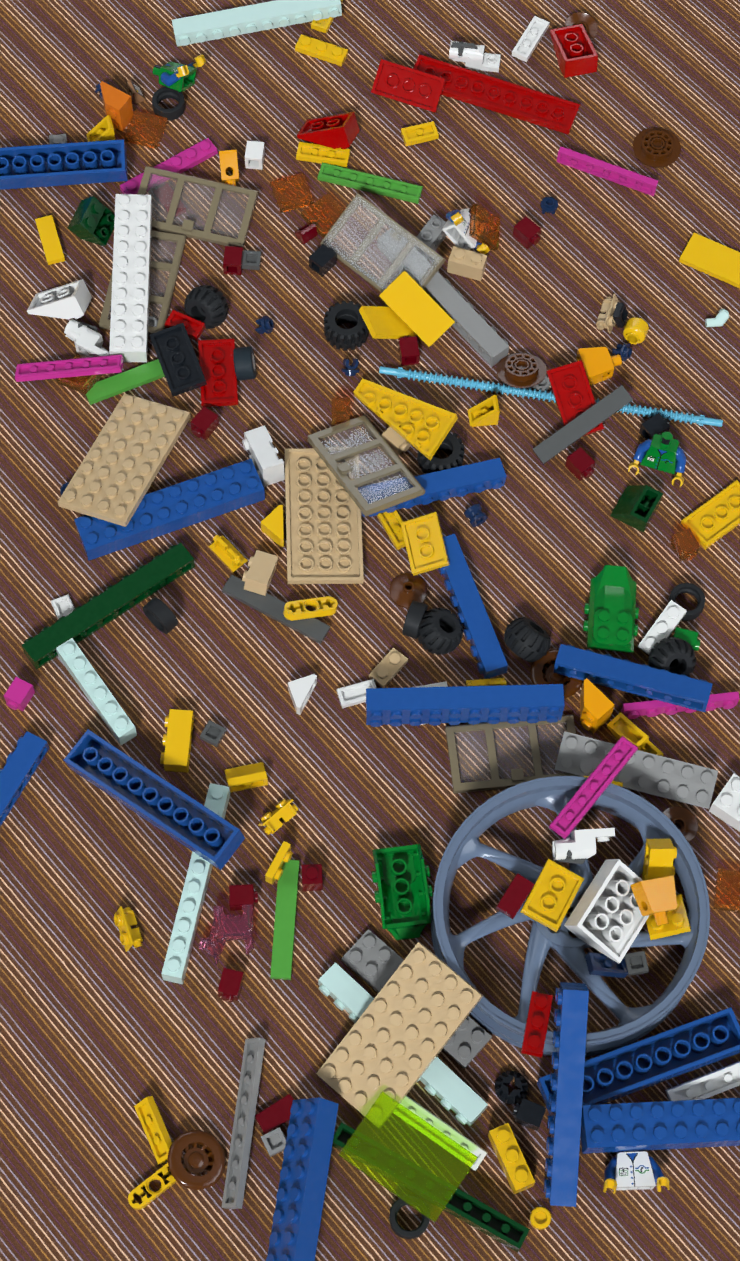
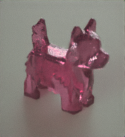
[199,904,255,965]

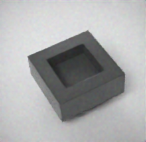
[242,250,262,270]
[200,720,227,747]
[624,951,649,976]

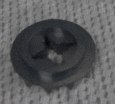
[494,1070,528,1104]

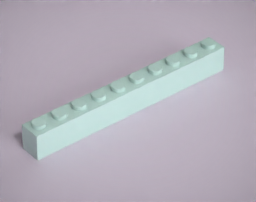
[172,0,342,47]
[161,783,230,984]
[318,962,488,1127]

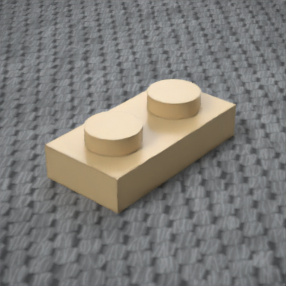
[369,647,408,688]

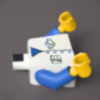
[442,208,490,255]
[603,1151,670,1194]

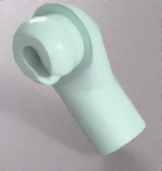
[705,309,729,327]

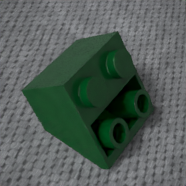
[68,196,115,246]
[610,485,663,533]

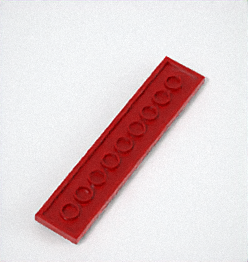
[413,54,580,135]

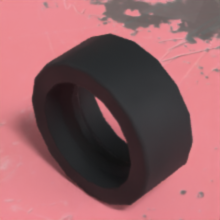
[152,87,185,121]
[668,583,706,621]
[143,597,178,634]
[402,600,428,639]
[389,1196,430,1240]

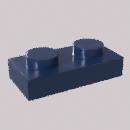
[585,952,628,978]

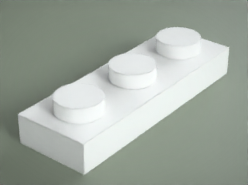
[512,16,550,62]
[638,600,687,655]

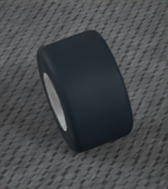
[233,346,256,381]

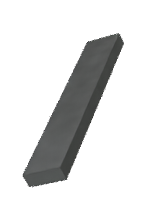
[533,385,633,465]
[222,575,330,644]

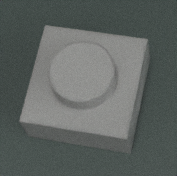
[261,1127,286,1157]

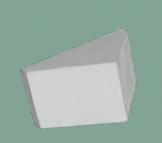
[288,674,317,715]

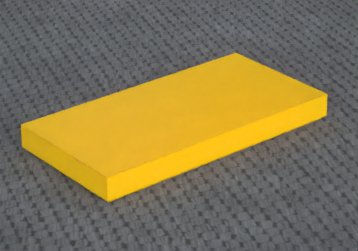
[679,233,740,289]
[379,271,455,348]
[681,480,740,550]

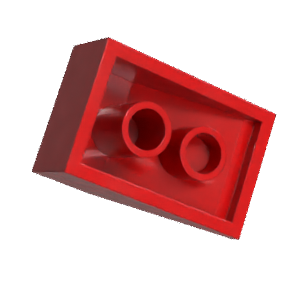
[550,24,598,78]
[297,112,360,149]

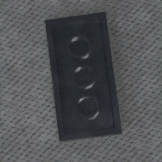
[149,323,207,397]

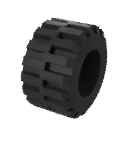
[324,301,369,351]
[417,430,464,473]

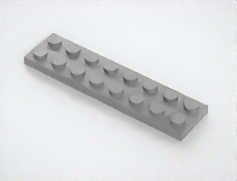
[554,731,718,809]
[341,929,492,1069]

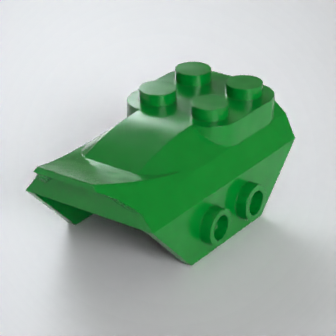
[583,565,639,653]
[372,844,432,940]

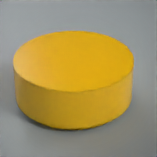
[529,1207,551,1230]

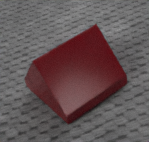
[294,223,318,244]

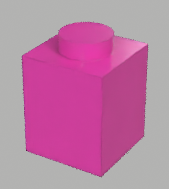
[4,677,35,711]

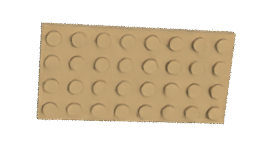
[58,393,191,527]
[284,448,364,584]
[316,942,484,1129]

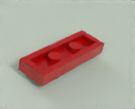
[521,991,553,1058]

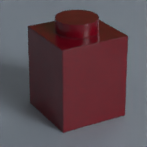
[513,216,541,249]
[223,246,243,275]
[398,336,420,366]
[190,406,219,440]
[565,447,595,481]
[301,864,323,891]
[229,884,258,911]
[217,968,244,1002]

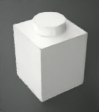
[245,141,265,170]

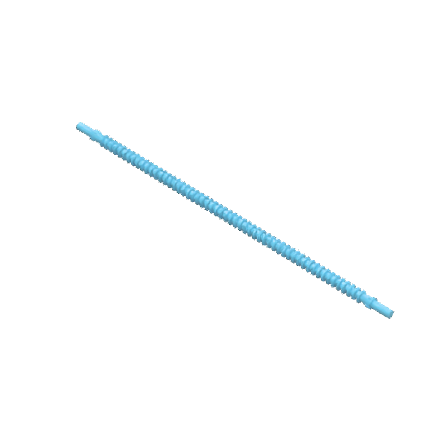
[379,366,723,427]

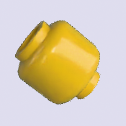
[623,317,649,344]

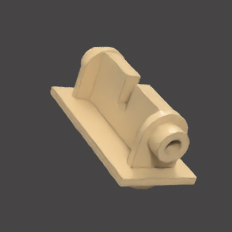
[596,294,620,334]

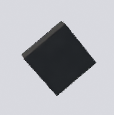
[613,302,628,328]

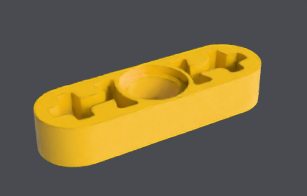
[283,596,338,621]
[128,1163,177,1210]

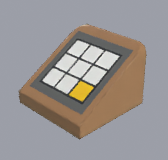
[127,80,146,104]

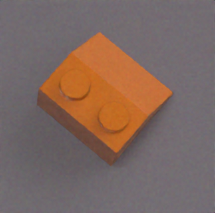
[100,81,134,132]

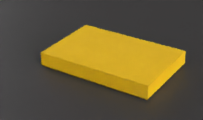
[359,306,417,339]
[400,512,450,576]
[520,859,584,932]

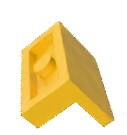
[225,762,268,793]

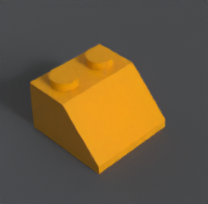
[580,678,615,734]

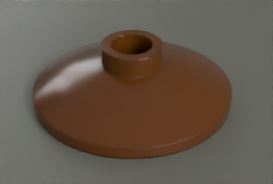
[564,12,598,41]
[389,573,427,608]
[663,806,698,842]

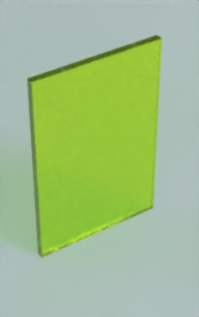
[339,1091,478,1223]

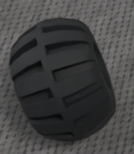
[184,285,228,329]
[418,608,463,655]
[504,617,551,662]
[648,637,696,677]

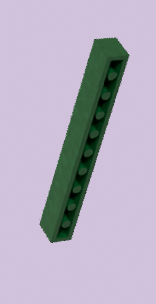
[22,543,195,670]
[332,1122,530,1252]

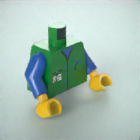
[153,54,206,92]
[628,432,686,487]

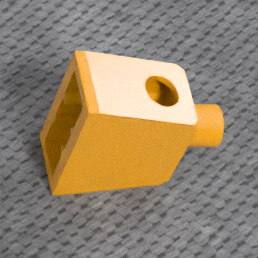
[219,150,239,192]
[576,347,622,386]
[630,875,677,926]

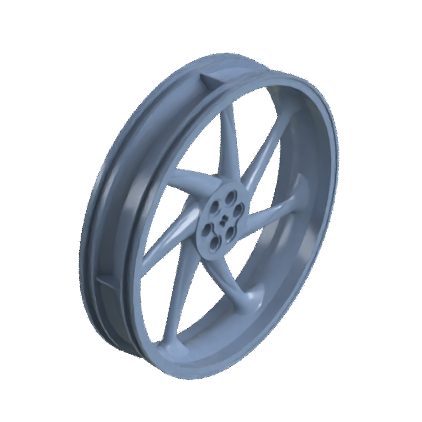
[431,776,710,1057]

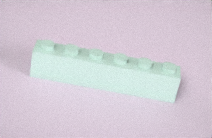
[56,638,137,746]

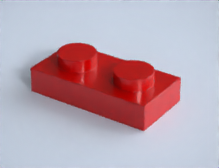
[165,310,205,341]

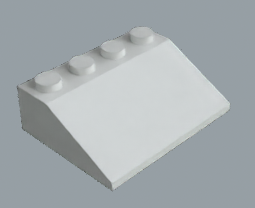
[564,859,650,963]

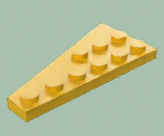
[353,378,458,461]

